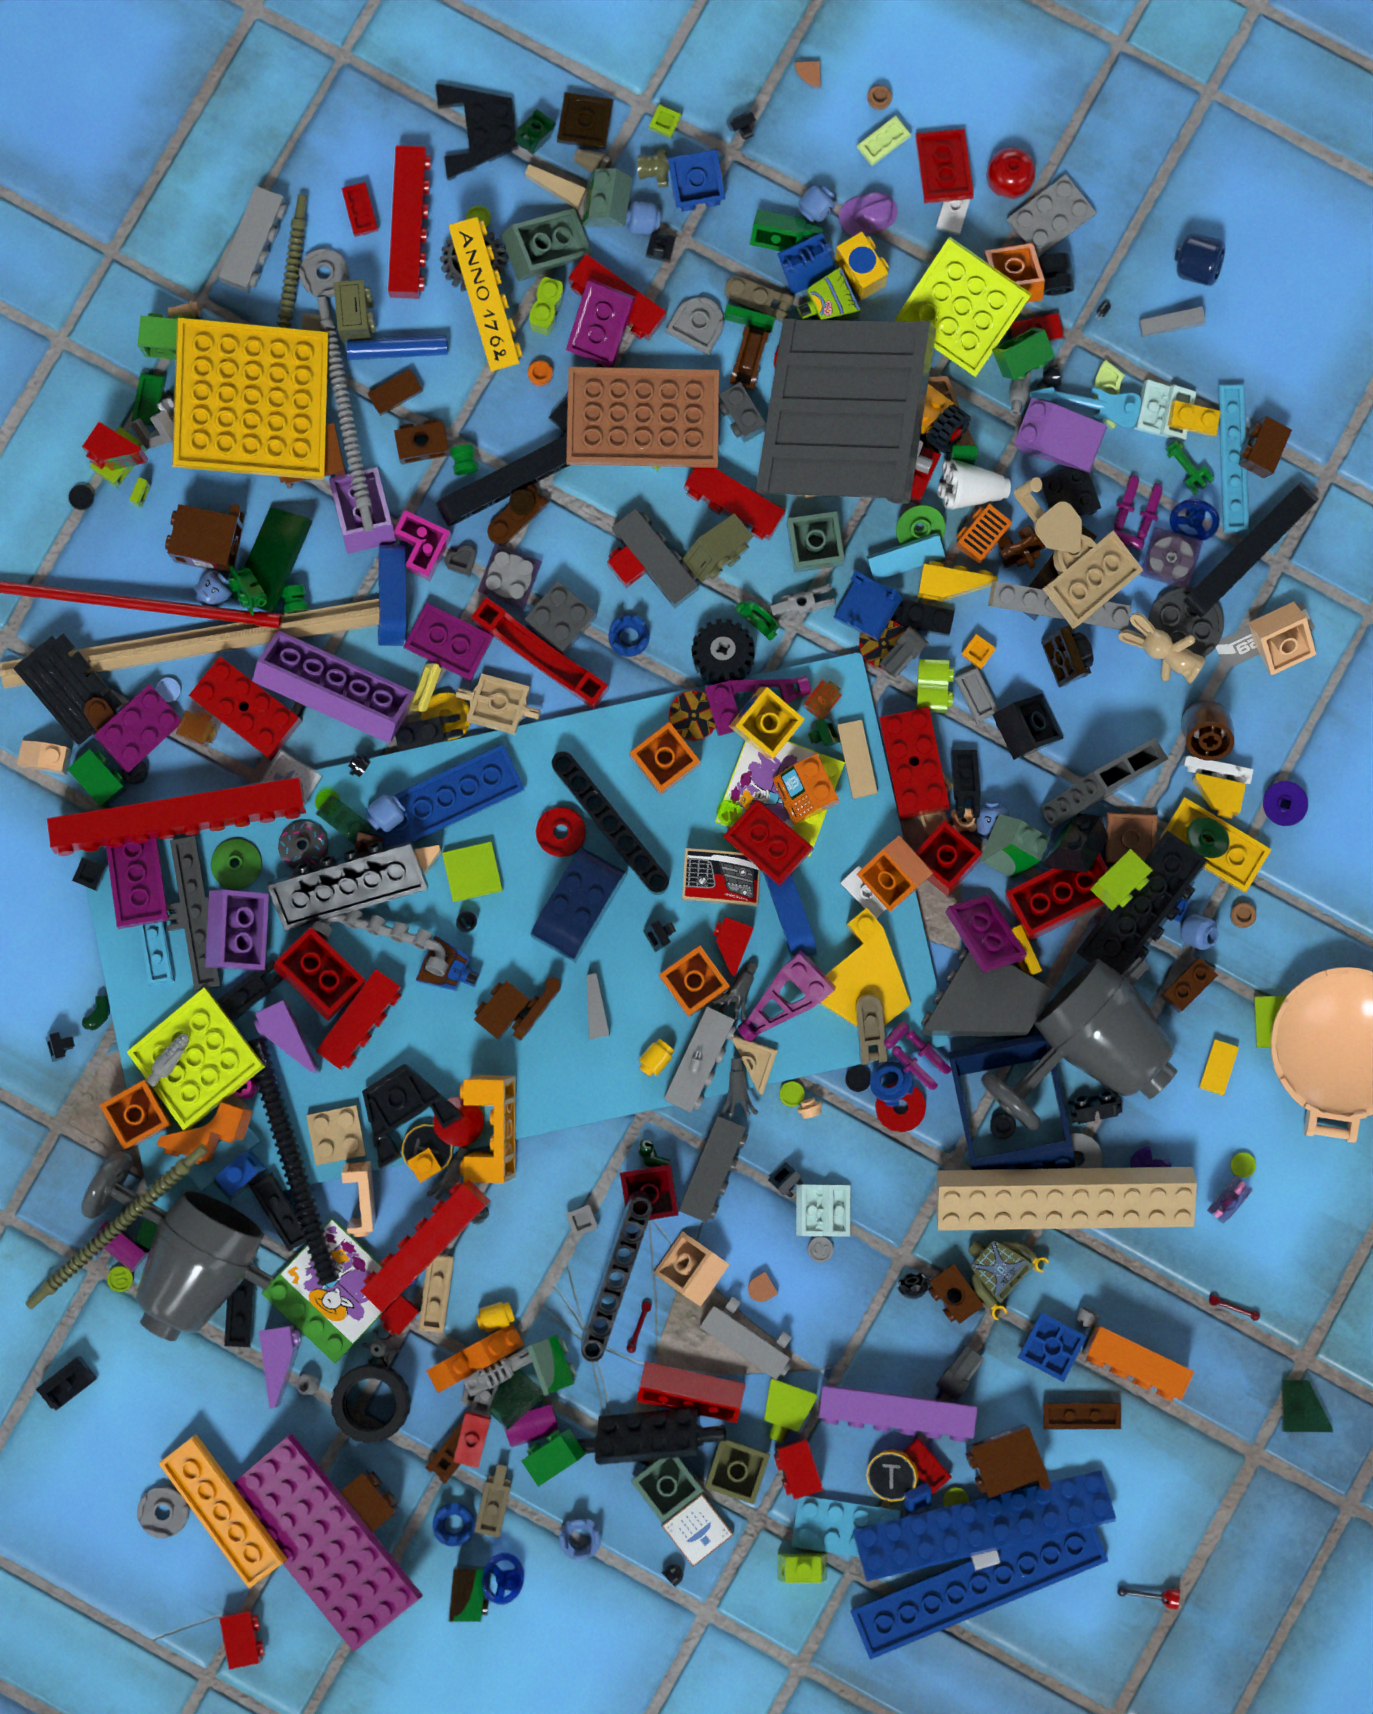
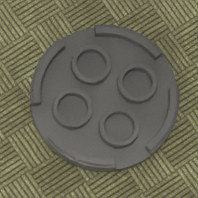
[1148,587,1224,657]

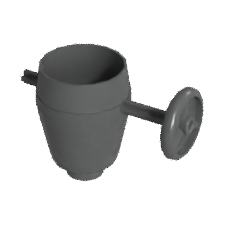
[981,957,1178,1130]
[81,1150,274,1341]

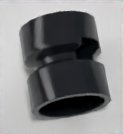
[1038,253,1075,296]

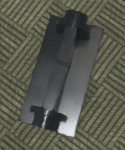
[1067,1091,1123,1124]

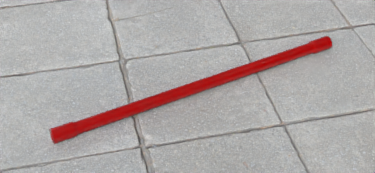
[0,581,282,629]

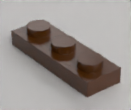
[1043,1403,1121,1430]

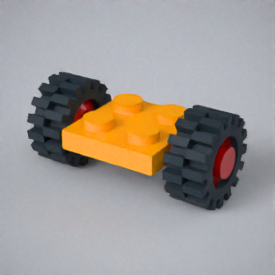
[921,384,971,453]

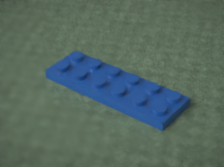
[366,744,525,846]

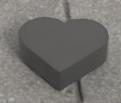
[445,545,476,577]

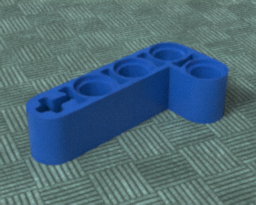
[378,544,406,646]
[763,872,817,958]

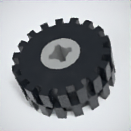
[691,619,755,685]

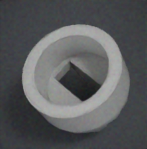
[1077,1307,1100,1329]
[297,1374,320,1395]

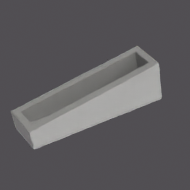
[1139,306,1205,337]
[587,973,610,1040]

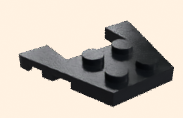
[435,84,518,181]
[362,1064,465,1169]

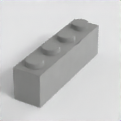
[219,186,288,294]
[664,1007,737,1113]

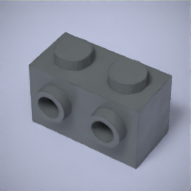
[719,382,766,443]

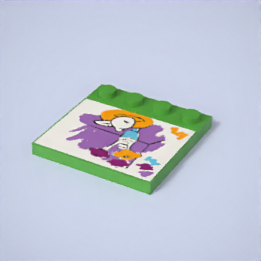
[261,1218,393,1364]

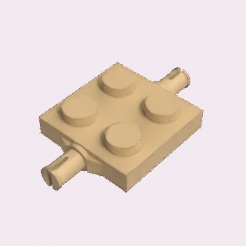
[456,673,541,735]

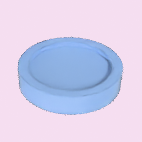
[155,678,181,703]

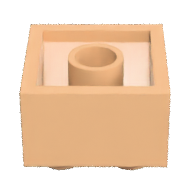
[1249,602,1316,676]
[653,1231,730,1307]

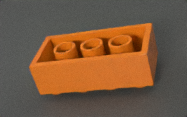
[1082,1325,1194,1402]

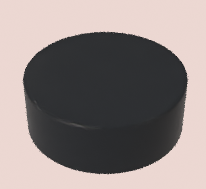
[122,761,148,785]
[990,1113,1016,1139]

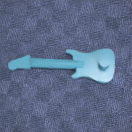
[1029,387,1141,429]

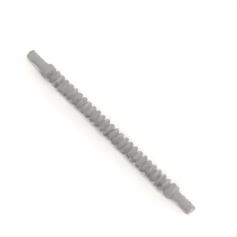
[317,296,374,532]

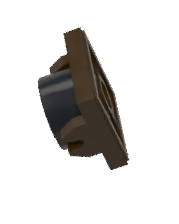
[1041,625,1094,688]

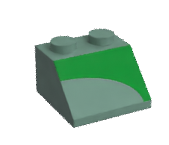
[581,168,632,227]
[980,814,1050,879]
[527,1334,578,1396]

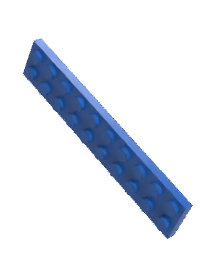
[853,1470,1116,1582]
[850,1527,1108,1660]

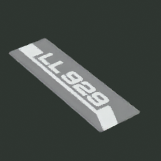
[1216,602,1315,669]

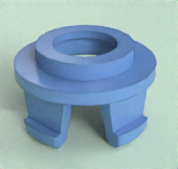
[559,1517,602,1561]

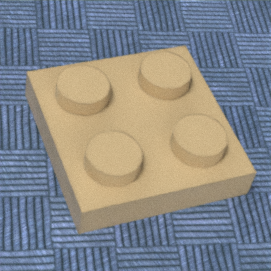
[306,1105,367,1166]

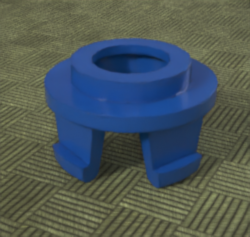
[608,615,650,657]
[870,1062,914,1107]
[432,1503,475,1546]

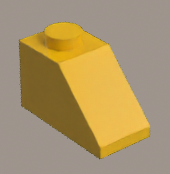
[1192,773,1246,819]

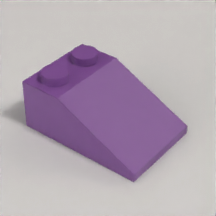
[1014,398,1107,473]
[329,467,396,554]
[254,1000,320,1074]
[259,1325,302,1409]

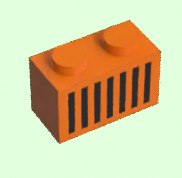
[956,504,1013,565]

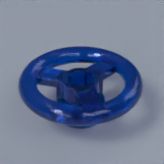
[1169,499,1220,542]
[482,1553,524,1605]

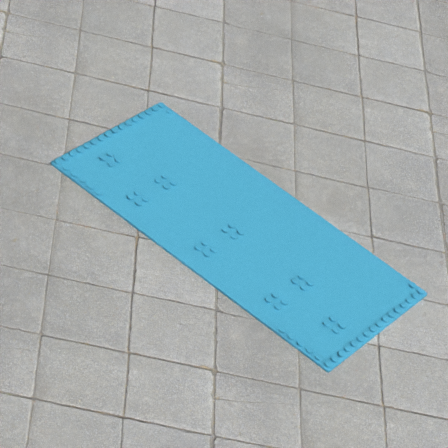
[78,653,949,1212]

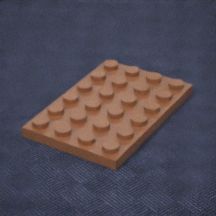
[566,367,719,468]

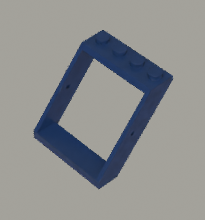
[948,1034,1076,1170]

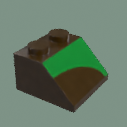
[448,1564,491,1622]

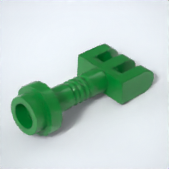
[1165,440,1215,495]

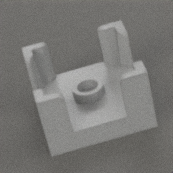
[130,397,174,450]

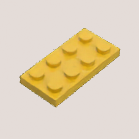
[1158,797,1272,893]

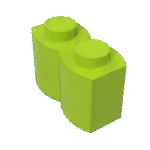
[529,277,564,336]
[916,659,954,713]

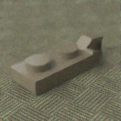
[474,1463,511,1538]

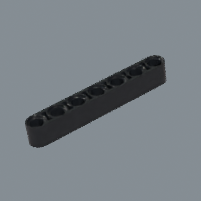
[436,434,570,527]
[1183,482,1319,618]
[552,751,669,895]
[581,1190,652,1362]

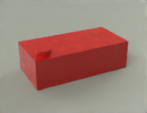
[1005,853,1108,942]

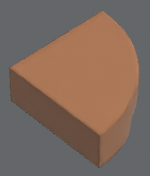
[795,61,821,88]

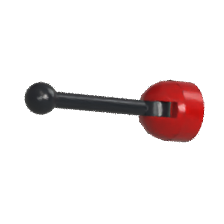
[1117,1586,1180,1610]

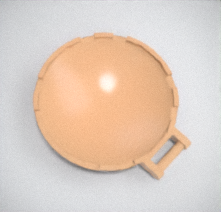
[1270,967,1373,1143]

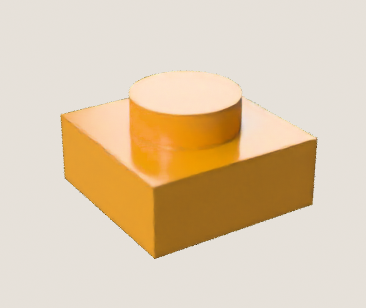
[961,634,997,670]
[407,1148,442,1183]

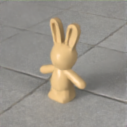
[1118,612,1206,684]

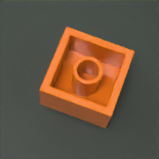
[629,722,701,796]
[856,835,933,912]
[659,945,730,1018]
[99,1080,173,1150]

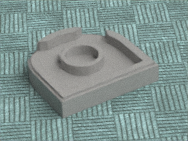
[665,297,724,356]

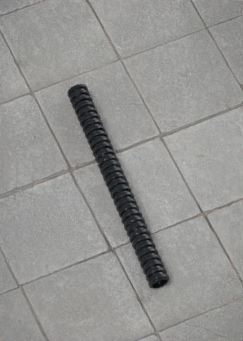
[247,1037,339,1286]

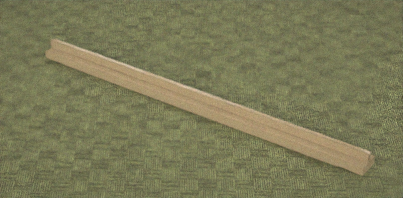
[0,599,379,689]

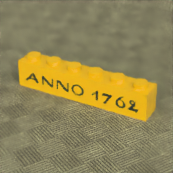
[448,217,523,372]

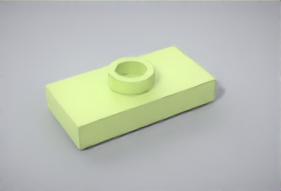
[856,116,911,167]

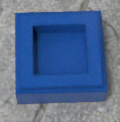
[904,1483,931,1516]

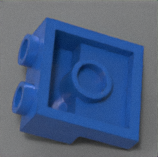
[668,149,725,211]

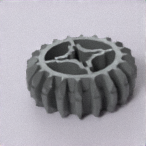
[440,232,507,292]

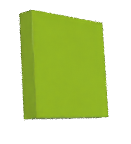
[442,842,503,903]
[1253,996,1286,1048]

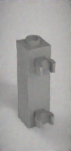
[699,1296,792,1380]

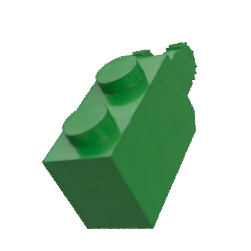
[749,209,824,252]

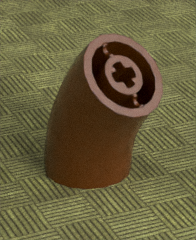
[1181,699,1234,761]

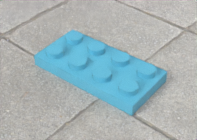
[791,1496,901,1557]

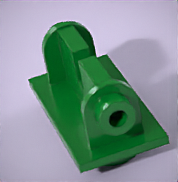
[228,565,267,616]

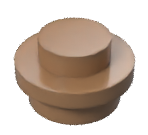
[867,85,892,110]

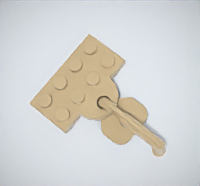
[1014,477,1144,629]

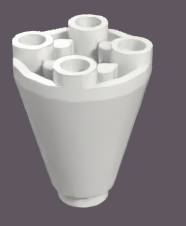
[938,459,1011,510]

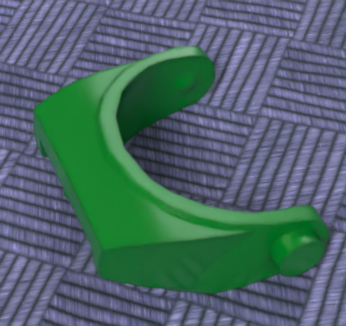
[736,600,780,641]

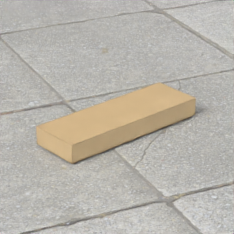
[837,720,878,799]
[418,1255,454,1333]

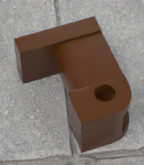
[730,326,771,390]

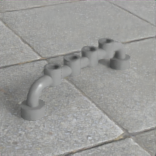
[311,910,448,976]

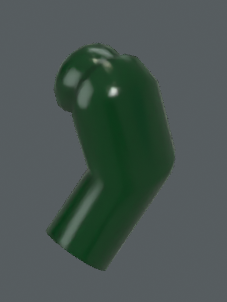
[638,1140,670,1168]

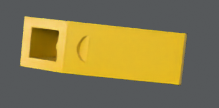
[917,561,998,602]

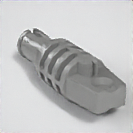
[463,1347,532,1396]

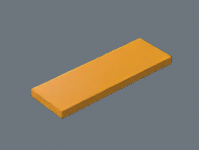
[158,1434,288,1588]

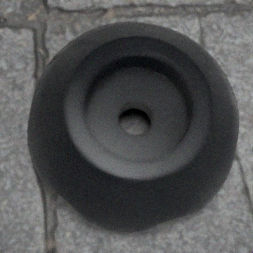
[897,1273,929,1299]

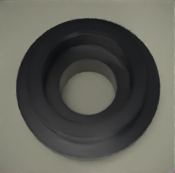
[348,753,371,777]

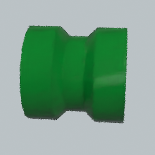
[450,444,478,475]
[281,585,309,614]

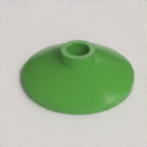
[896,504,945,544]
[211,839,262,890]

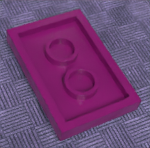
[566,279,636,368]
[403,603,494,682]
[93,684,183,772]
[945,894,1027,973]

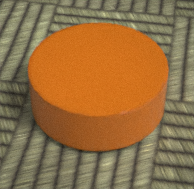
[528,360,553,387]

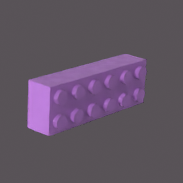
[252,630,415,744]
[817,1384,977,1442]

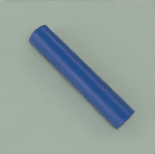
[347,335,448,360]

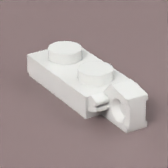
[1181,756,1253,784]

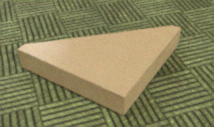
[732,1035,778,1095]

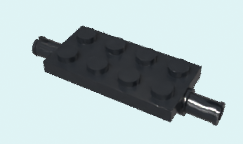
[576,1407,727,1465]

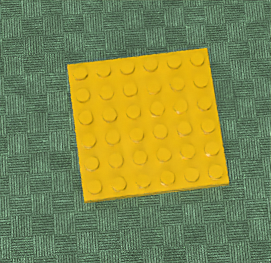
[172,318,328,480]

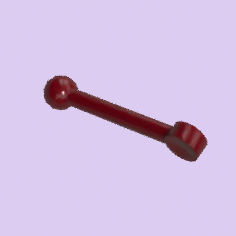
[1209,1295,1260,1321]
[626,1302,651,1353]

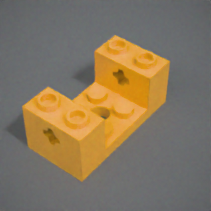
[460,1075,516,1183]

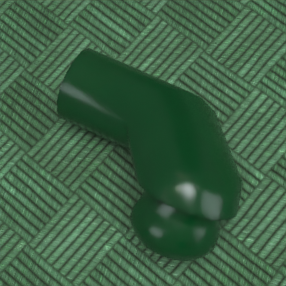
[82,996,108,1030]

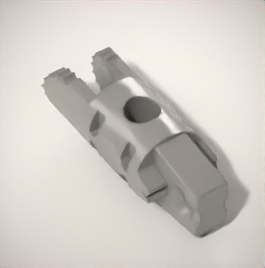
[770,583,837,619]

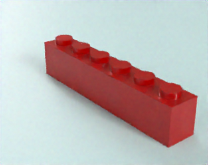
[388,145,431,299]
[360,1180,491,1313]

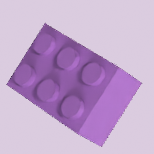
[205,890,269,971]

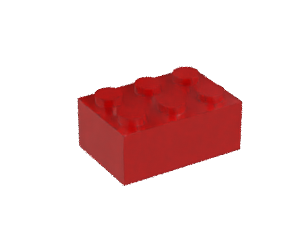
[273,927,365,1021]

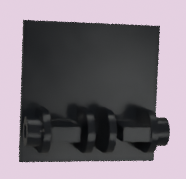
[1040,467,1102,516]

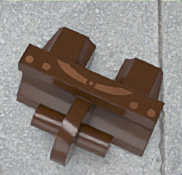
[998,525,1045,569]

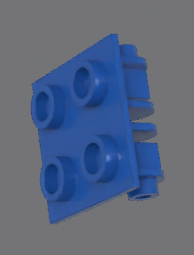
[777,232,836,295]

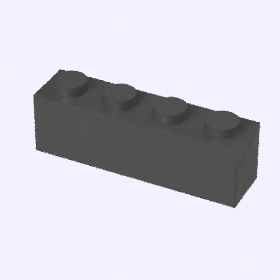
[612,508,699,609]
[679,1116,748,1223]

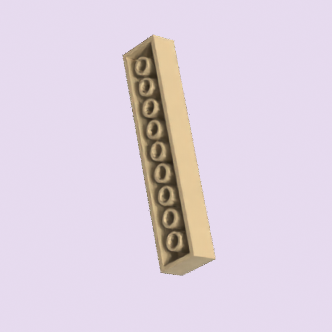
[936,1167,1197,1231]

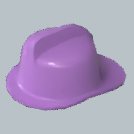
[839,192,898,236]

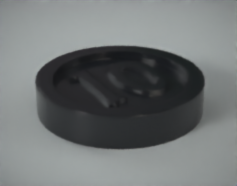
[68,485,94,510]
[845,1067,871,1092]

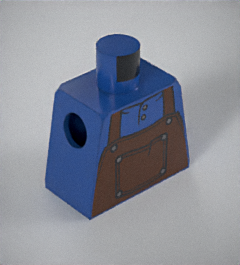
[416,935,480,991]
[214,1150,267,1201]

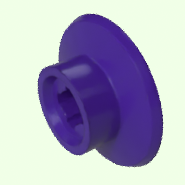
[1263,781,1308,826]

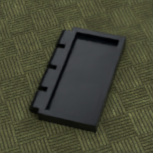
[13,633,122,746]

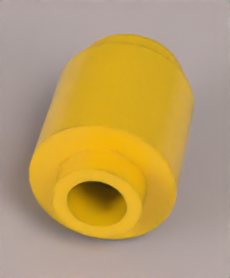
[638,1039,675,1077]
[476,1301,515,1333]

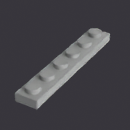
[988,581,1132,630]

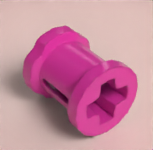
[233,1078,258,1099]

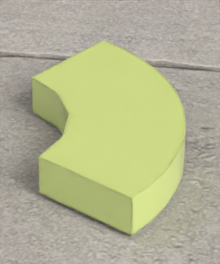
[1094,359,1125,430]

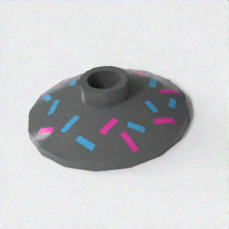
[278,821,329,870]

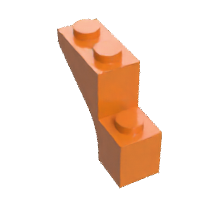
[157,1102,253,1165]
[426,1323,524,1393]

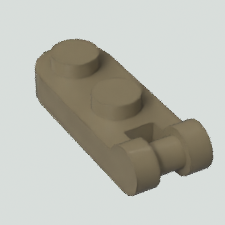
[724,277,795,322]
[855,994,887,1065]

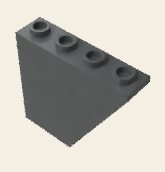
[1040,738,1168,829]
[921,947,1053,1037]

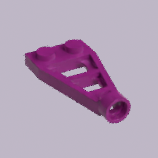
[704,675,811,737]
[738,951,836,1042]

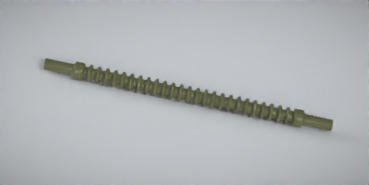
[276,195,307,328]
[26,1144,209,1309]

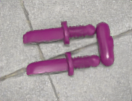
[1113,475,1163,549]
[884,1022,952,1090]

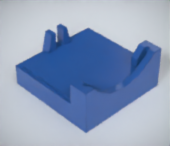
[834,570,903,641]
[1017,1312,1087,1382]

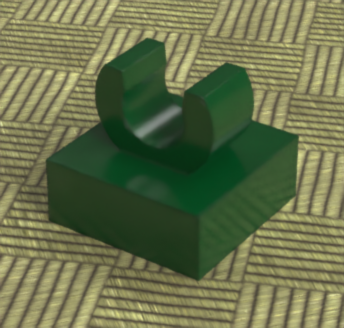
[808,719,840,746]

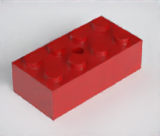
[188,656,302,761]
[879,707,950,820]

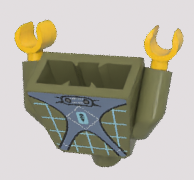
[968,1241,1049,1320]

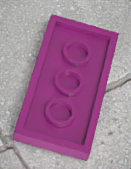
[106,838,169,929]

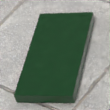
[231,507,313,613]

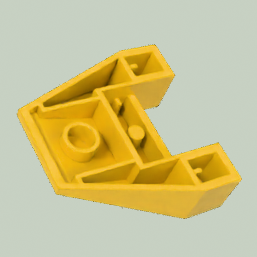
[801,908,911,1027]

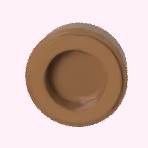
[1230,902,1256,928]

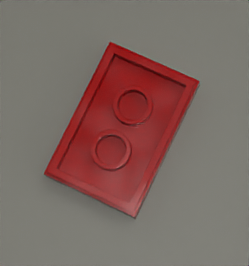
[915,129,974,204]
[723,799,814,886]

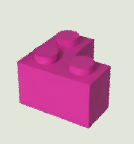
[394,510,452,581]

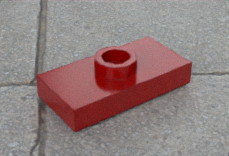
[341,182,378,237]
[1010,313,1064,342]
[453,1411,491,1468]
[902,1438,952,1494]

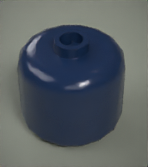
[1174,233,1225,286]

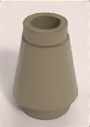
[574,148,612,173]

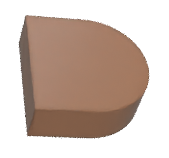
[748,1272,778,1302]

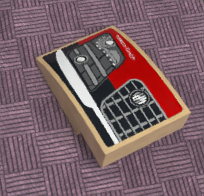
[682,848,760,906]

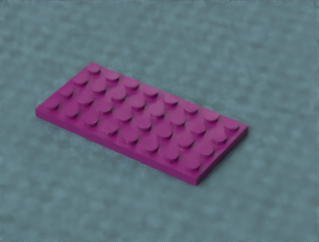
[233,1433,423,1652]

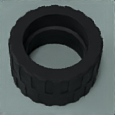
[331,1363,411,1443]

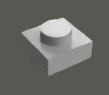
[566,1205,598,1238]

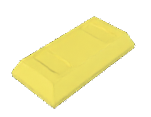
[410,663,441,712]

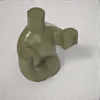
[637,150,669,188]

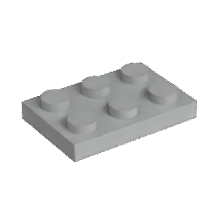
[1006,175,1096,258]

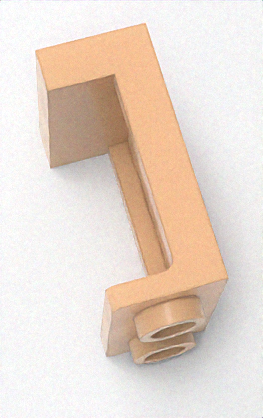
[342,1161,376,1237]

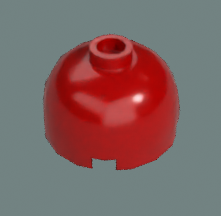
[986,147,1036,199]

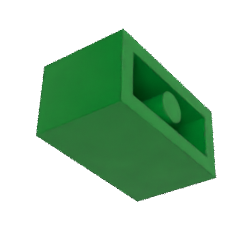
[992,327,1055,380]
[67,749,127,809]
[521,1429,586,1487]

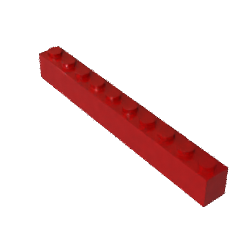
[47,777,306,856]

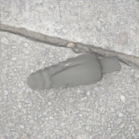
[1009,371,1031,416]
[146,1034,190,1087]

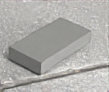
[954,667,999,724]

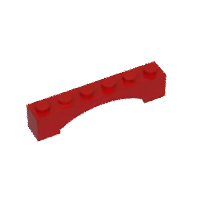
[471,597,609,709]

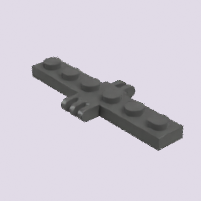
[167,836,221,991]

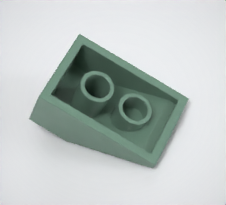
[500,208,593,281]

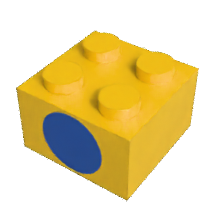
[834,232,889,301]
[729,687,805,759]

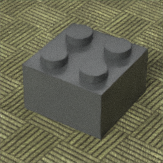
[525,581,596,655]

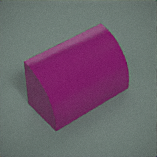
[94,1220,149,1272]
[502,1403,561,1448]

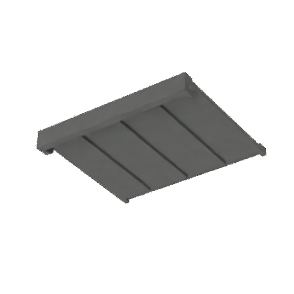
[756,318,936,504]

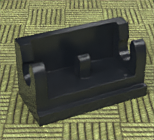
[36,1356,98,1411]

